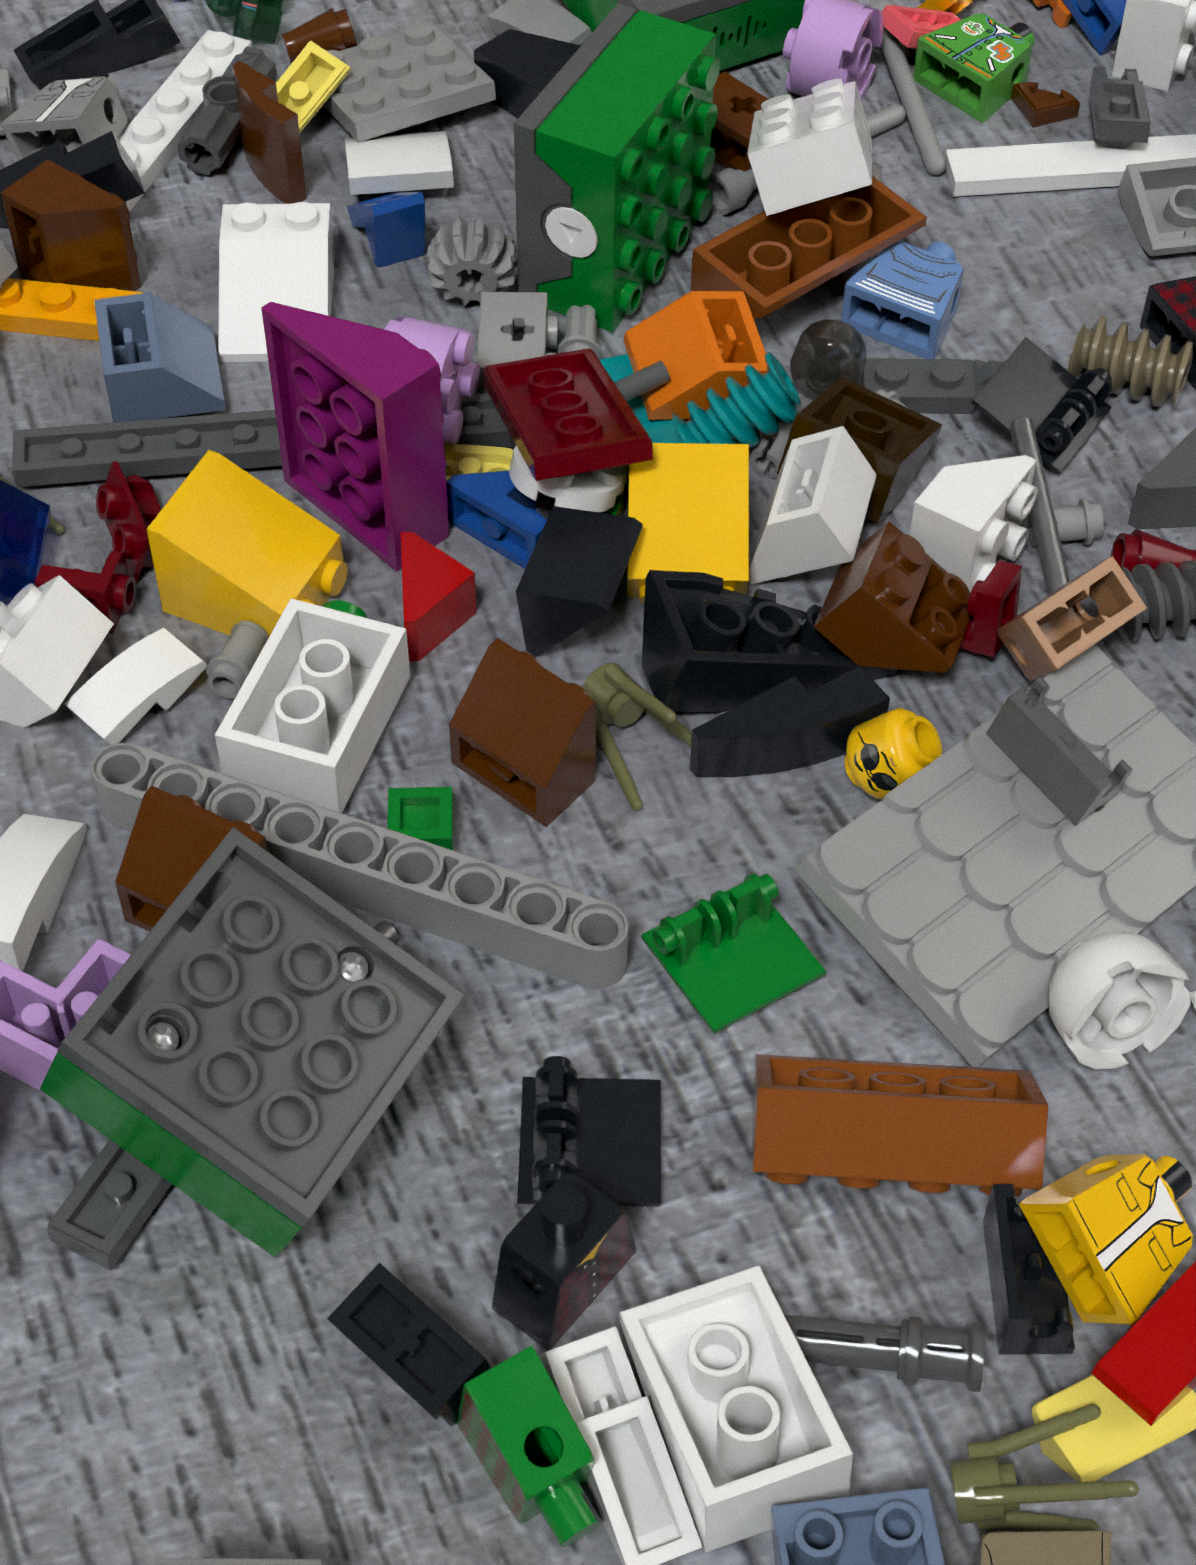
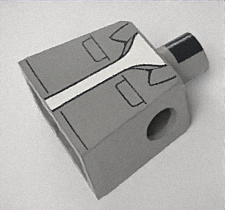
[0,72,127,161]

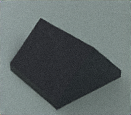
[515,506,643,658]

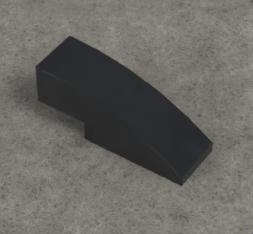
[13,0,181,84]
[0,131,145,227]
[690,666,890,777]

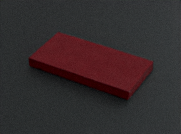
[482,348,653,481]

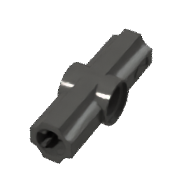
[177,47,277,175]

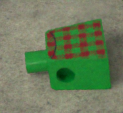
[457,1345,602,1547]

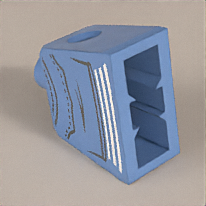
[841,241,964,359]

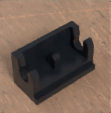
[983,1184,1075,1355]
[327,1262,492,1426]

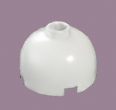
[1048,931,1191,1069]

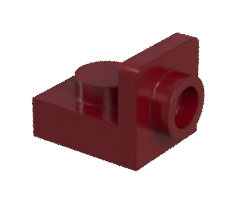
[34,550,136,634]
[959,560,1022,658]

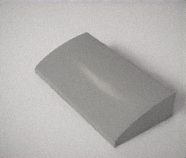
[1117,157,1196,256]

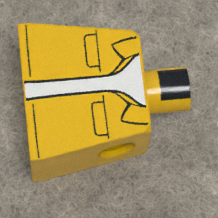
[1019,1154,1193,1325]

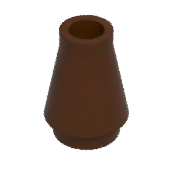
[282,7,357,63]

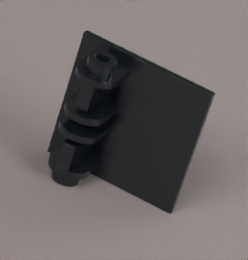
[971,337,1112,475]
[517,1056,661,1207]

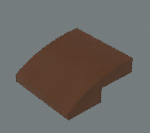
[232,61,307,204]

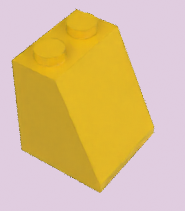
[627,443,749,604]
[147,450,348,636]

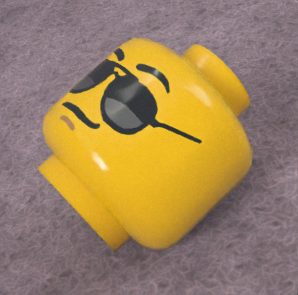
[844,708,942,800]

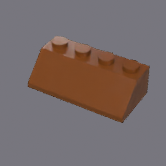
[690,176,927,319]
[752,1054,1049,1197]

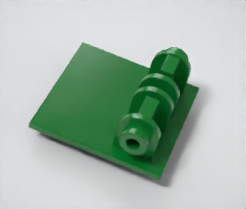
[641,873,826,1034]

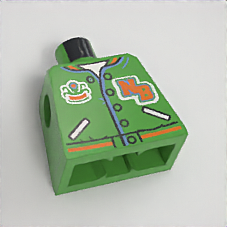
[913,14,1034,123]

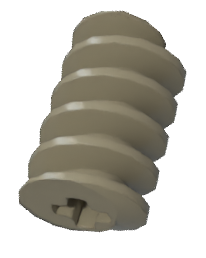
[1067,316,1193,411]

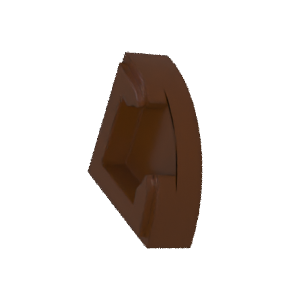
[1011,82,1080,128]

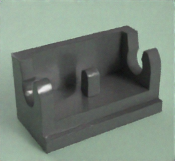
[986,676,1133,826]

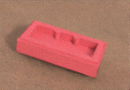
[882,5,961,49]

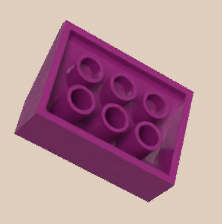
[261,302,449,572]

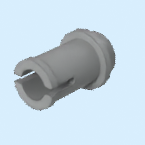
[749,409,801,479]
[1027,498,1104,547]
[206,620,269,699]

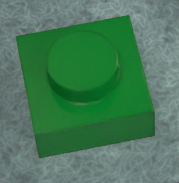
[387,787,453,850]

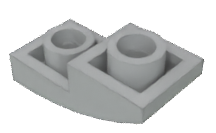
[487,0,592,45]

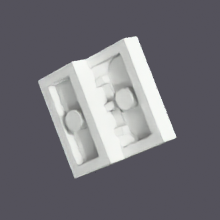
[345,131,454,195]

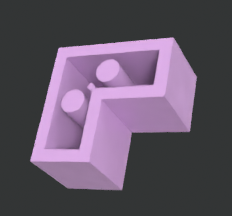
[0,938,131,1093]

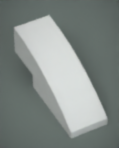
[0,814,87,971]
[540,1326,703,1565]

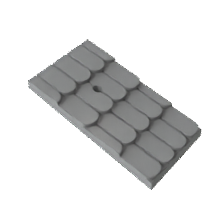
[795,644,1196,1068]

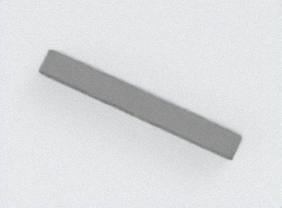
[91,742,629,989]

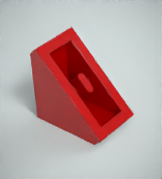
[400,532,477,662]

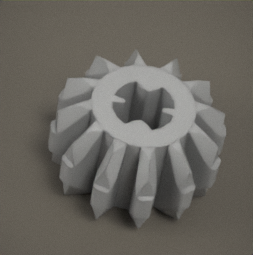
[426,215,518,307]

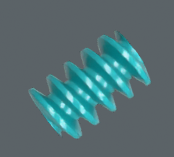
[672,352,801,448]

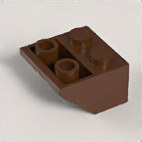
[1,159,141,291]
[814,521,970,673]
[449,638,596,827]
[115,785,268,932]

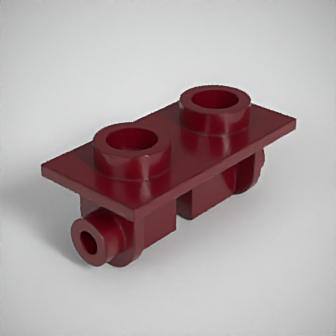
[96,461,162,583]

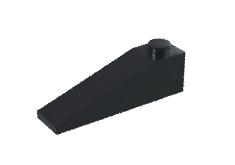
[642,570,900,712]

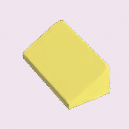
[276,40,351,133]
[1032,1375,1196,1482]

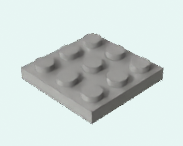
[324,23,496,142]

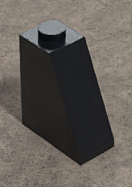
[474,29,581,119]

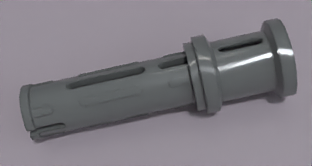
[784,1314,985,1392]

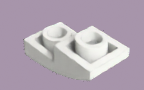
[65,628,207,745]

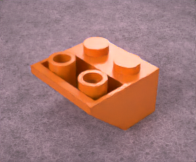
[623,291,768,420]

